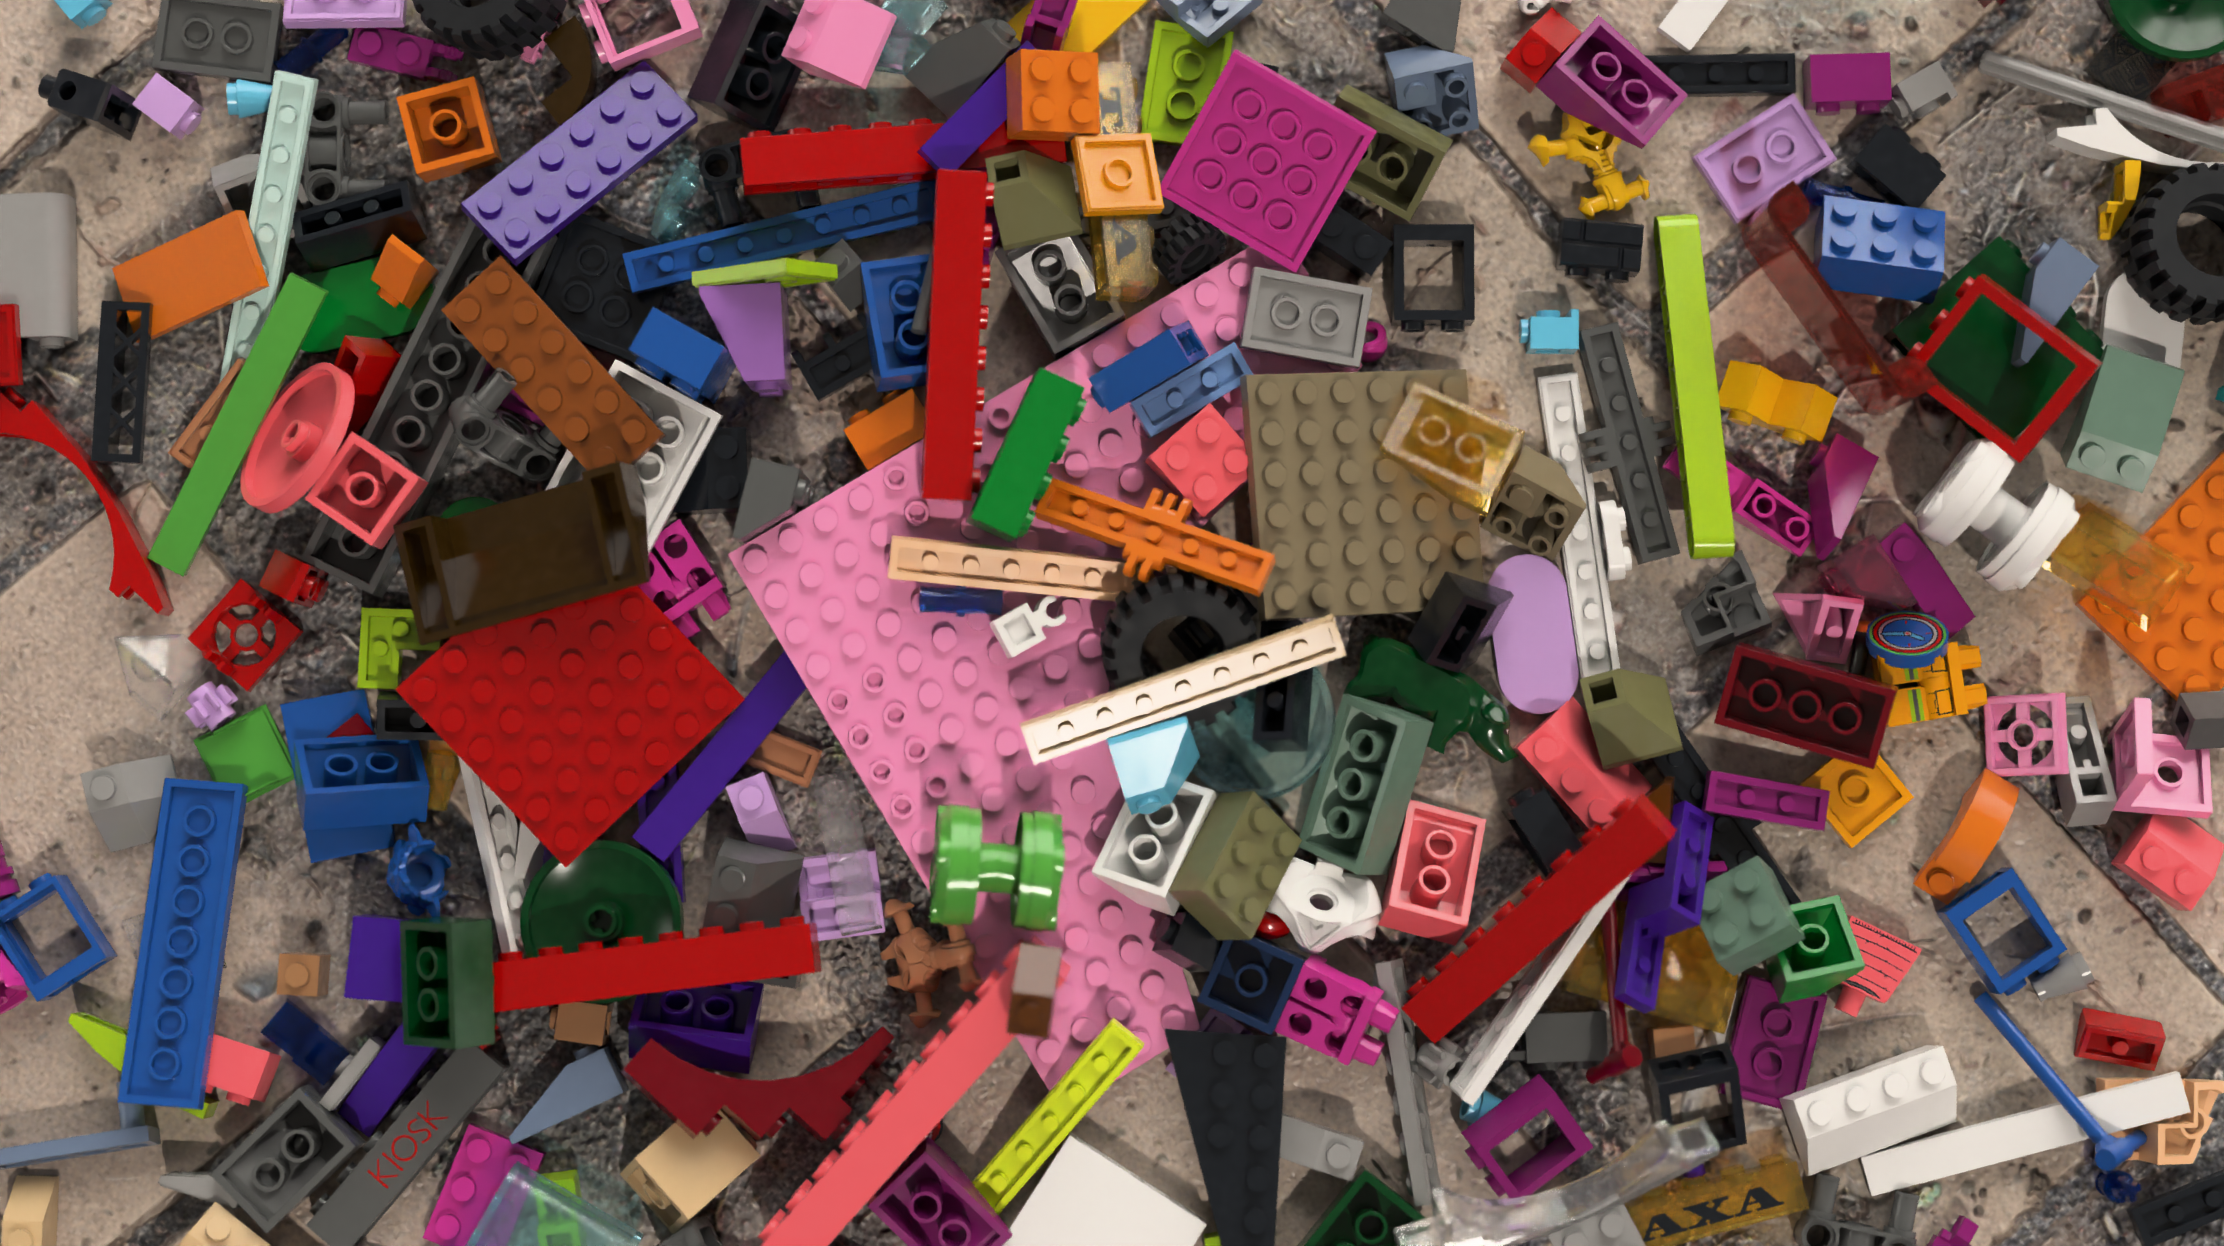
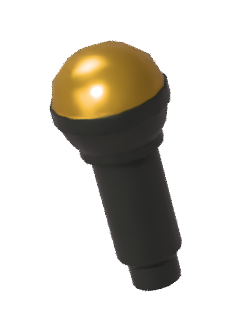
[1849,620,1871,676]

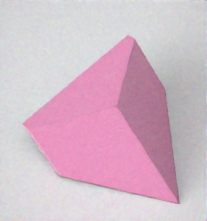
[1773,593,1864,664]

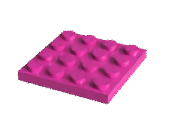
[1160,49,1377,273]

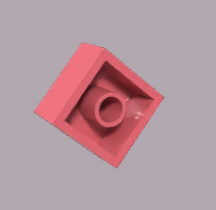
[1144,403,1248,521]
[305,432,428,550]

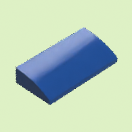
[280,689,396,863]

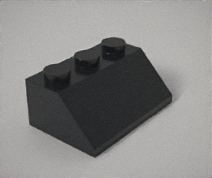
[687,0,802,133]

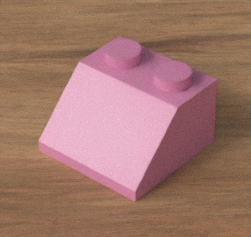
[781,0,897,90]

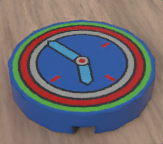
[1866,611,1949,669]

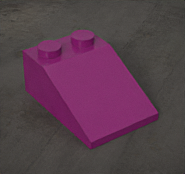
[1536,15,1688,149]
[867,1136,1013,1246]

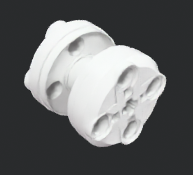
[1913,438,2080,591]

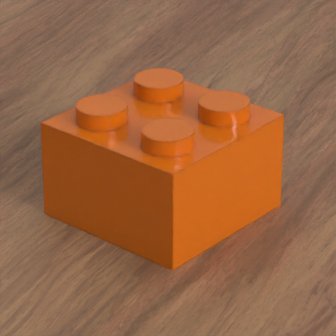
[1006,49,1100,142]
[396,76,503,183]

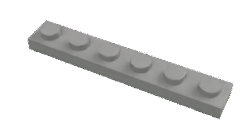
[1373,958,1443,1206]

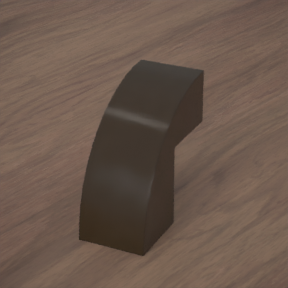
[541,16,598,126]

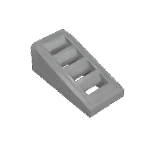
[158,1171,241,1210]

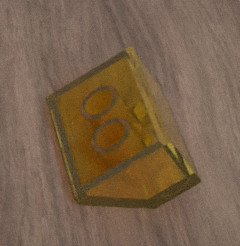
[2043,502,2194,632]

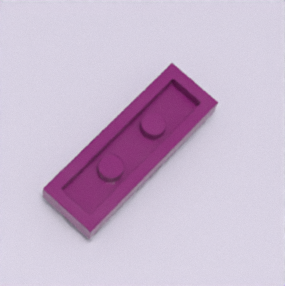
[1702,770,1830,832]

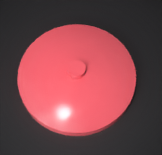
[240,362,355,514]

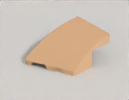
[2094,1077,2224,1165]

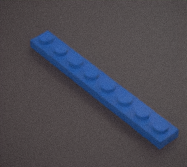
[622,181,935,295]

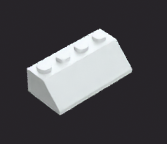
[1779,1045,1957,1176]

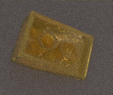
[1379,381,1525,517]

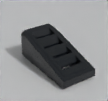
[1168,587,1258,663]

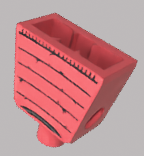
[1834,915,1922,1018]

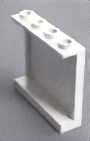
[1002,1132,1207,1246]

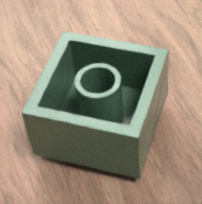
[1700,855,1805,976]

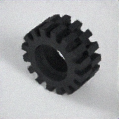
[1149,213,1227,286]

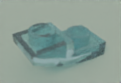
[651,158,702,244]

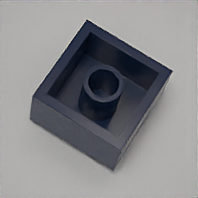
[1197,935,1307,1035]

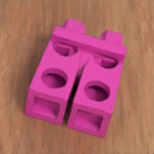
[638,519,732,640]
[1275,954,1400,1066]

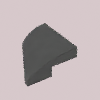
[1681,550,1772,656]

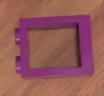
[1461,1074,1594,1206]

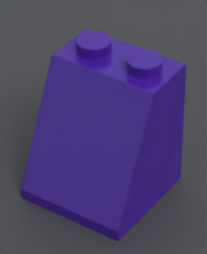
[344,914,414,1002]

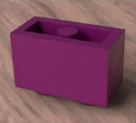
[1802,52,1892,116]

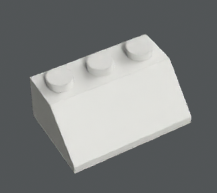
[1092,781,1217,916]

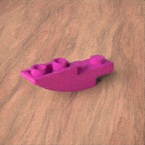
[1662,445,1814,557]

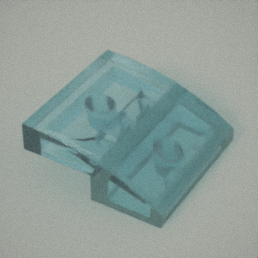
[874,0,948,75]

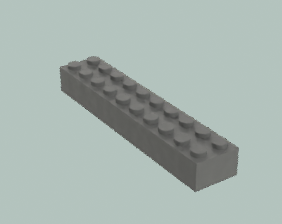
[300,219,558,598]

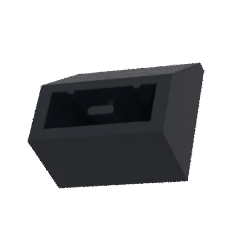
[1408,571,1514,673]

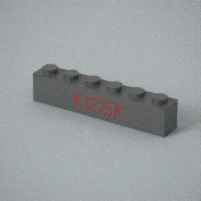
[306,1046,510,1246]

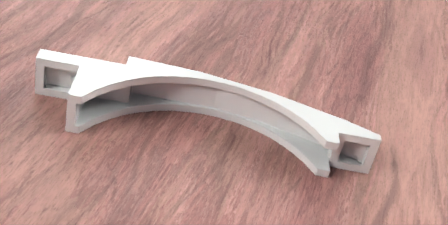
[2046,108,2224,174]

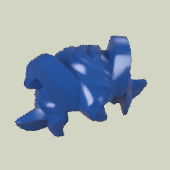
[386,823,451,918]

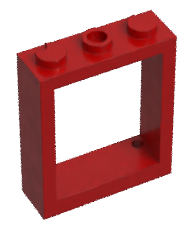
[1902,274,2103,463]

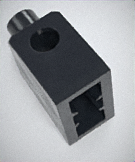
[38,68,142,141]

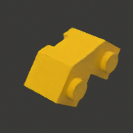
[1718,360,1837,445]

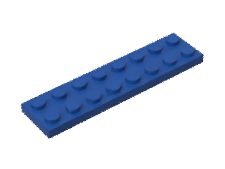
[117,778,248,1110]

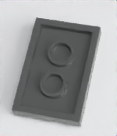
[152,0,284,85]

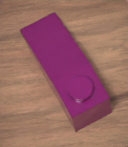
[1807,433,1879,561]
[1865,522,1975,639]

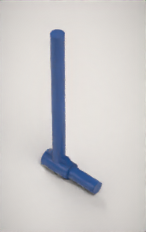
[1974,991,2147,1171]

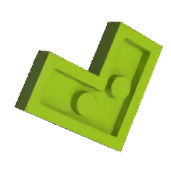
[357,607,444,690]

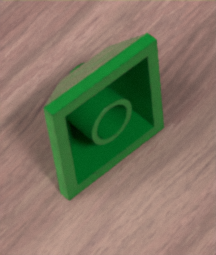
[1766,895,1865,1004]

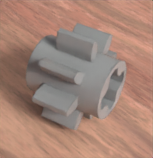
[1416,1036,1466,1089]

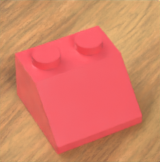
[2111,813,2224,911]

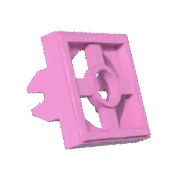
[1983,693,2069,777]

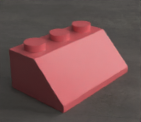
[1513,696,1653,832]

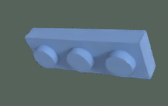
[1129,342,1253,439]

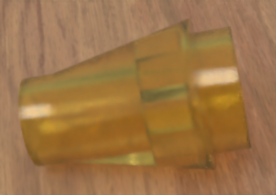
[423,749,461,811]

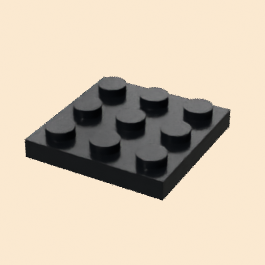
[536,213,670,363]

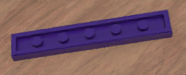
[632,651,807,863]

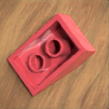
[1378,799,1486,946]

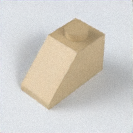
[1,1175,59,1246]

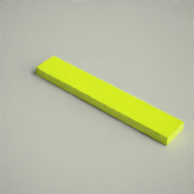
[972,1018,1145,1215]

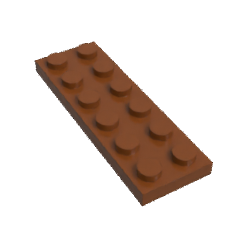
[441,255,666,471]

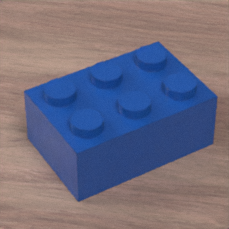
[1812,195,1945,304]
[629,307,736,405]

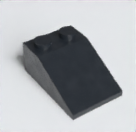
[670,427,752,516]

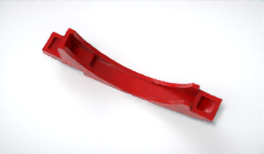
[0,386,174,616]

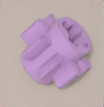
[185,681,238,731]

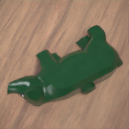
[1343,634,1519,763]

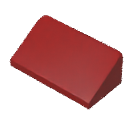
[2074,1008,2166,1071]

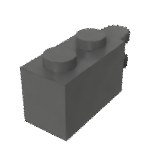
[1504,1009,1608,1070]

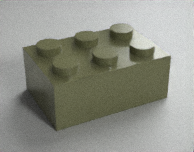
[1333,84,1453,222]
[1168,791,1302,940]

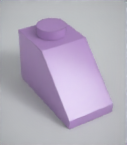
[725,772,797,851]

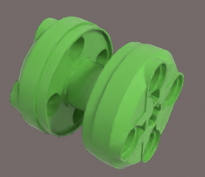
[929,804,1065,932]

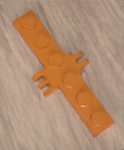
[1034,478,1276,597]

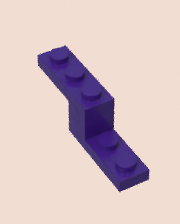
[1614,800,1714,1014]

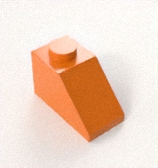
[371,234,440,309]

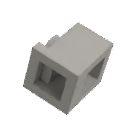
[1889,61,1958,120]

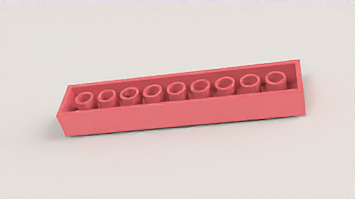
[758,935,1071,1246]

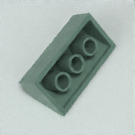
[1299,694,1434,875]

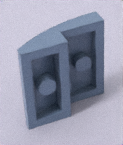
[1157,0,1263,48]

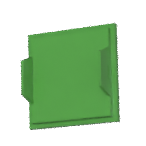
[193,704,295,803]

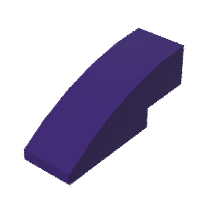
[338,1022,438,1138]

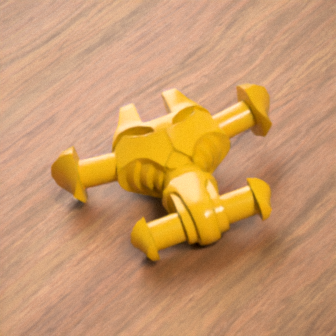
[1527,112,1650,220]

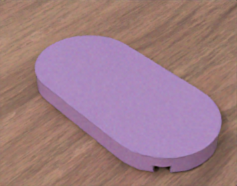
[1488,554,1579,714]

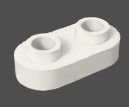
[1597,500,1632,581]

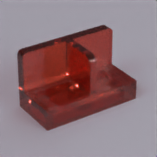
[2149,64,2224,138]

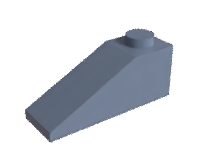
[2011,237,2099,368]
[509,1045,629,1145]

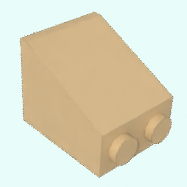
[620,1109,761,1234]

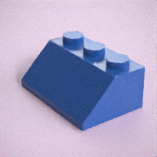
[294,735,430,831]

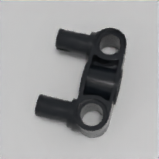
[699,128,821,229]

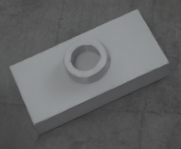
[319,1036,387,1111]

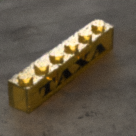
[1088,61,1159,302]
[1555,1153,1810,1246]

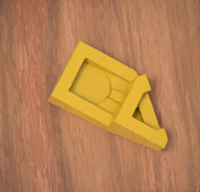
[2098,160,2141,240]

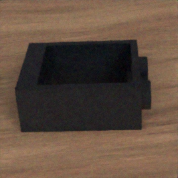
[1391,224,1475,333]
[1502,786,1582,878]
[1647,1043,1747,1161]

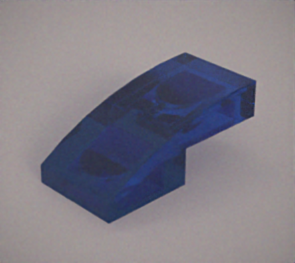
[260,998,350,1085]

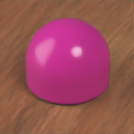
[1361,321,1388,363]

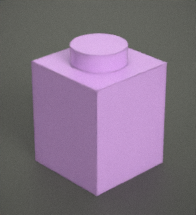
[132,72,204,140]

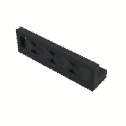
[91,301,153,466]

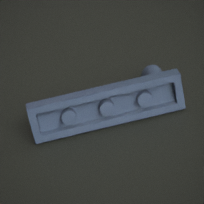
[0,1082,161,1170]

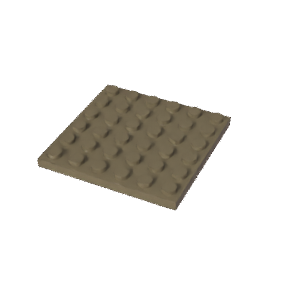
[1240,369,1484,621]

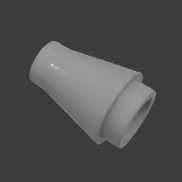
[2029,952,2095,1002]

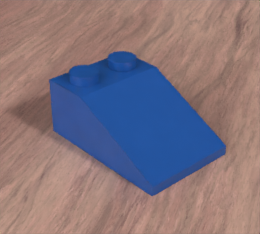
[860,254,930,392]

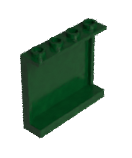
[1884,235,2104,439]

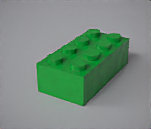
[966,367,1087,543]

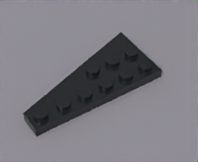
[1164,1029,1286,1246]

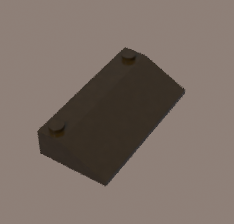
[393,462,650,645]

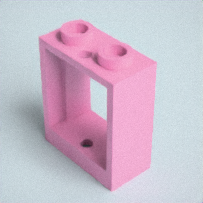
[578,0,704,72]

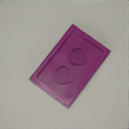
[1718,975,1828,1109]

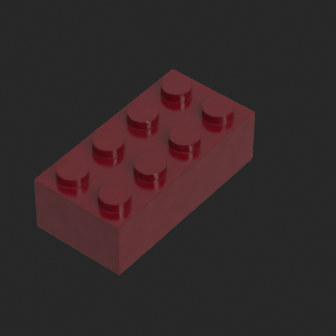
[1714,642,1899,769]

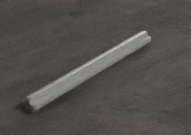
[1978,50,2224,153]

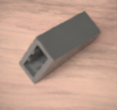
[1380,0,1461,53]
[894,17,1022,118]

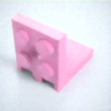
[2108,697,2213,819]

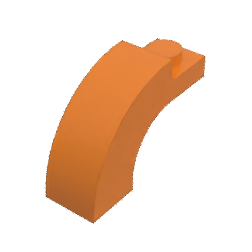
[1913,768,2020,905]

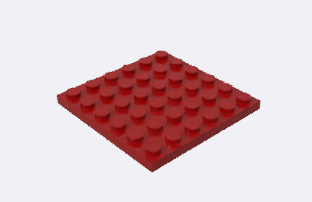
[395,586,745,867]

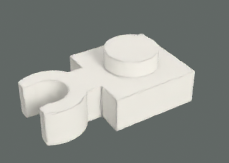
[989,595,1067,659]

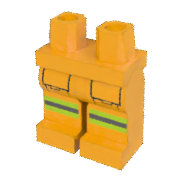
[1870,642,1988,728]

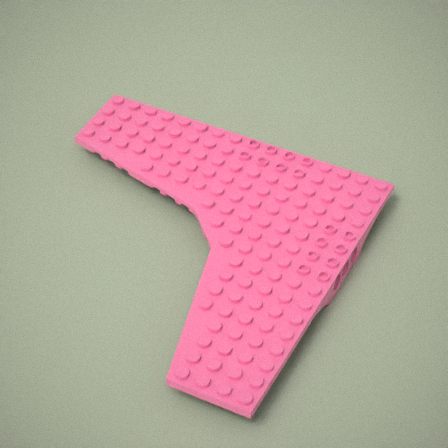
[727,247,1363,1091]

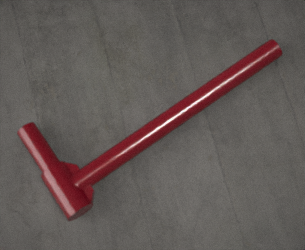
[1586,900,1643,1084]

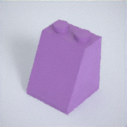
[699,282,792,398]

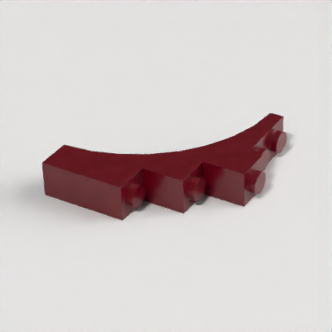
[620,1026,895,1143]

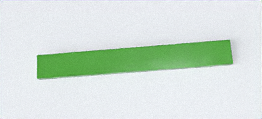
[147,273,329,576]

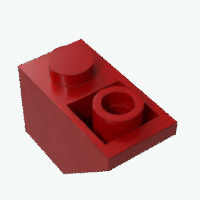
[259,549,329,608]

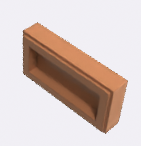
[746,731,824,788]

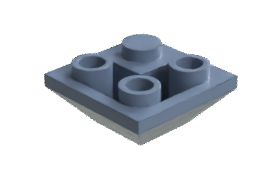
[1384,45,1479,136]

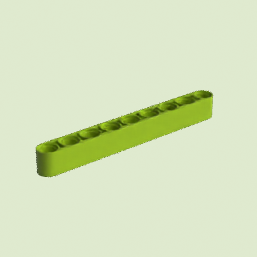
[1653,214,1735,560]

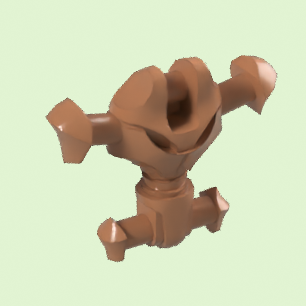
[880,899,982,1028]

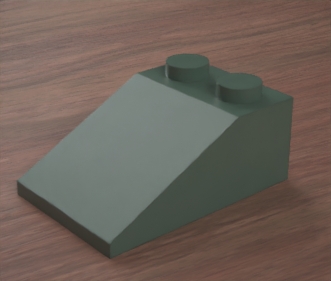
[2060,344,2185,493]

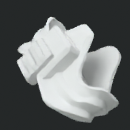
[1266,857,1382,954]

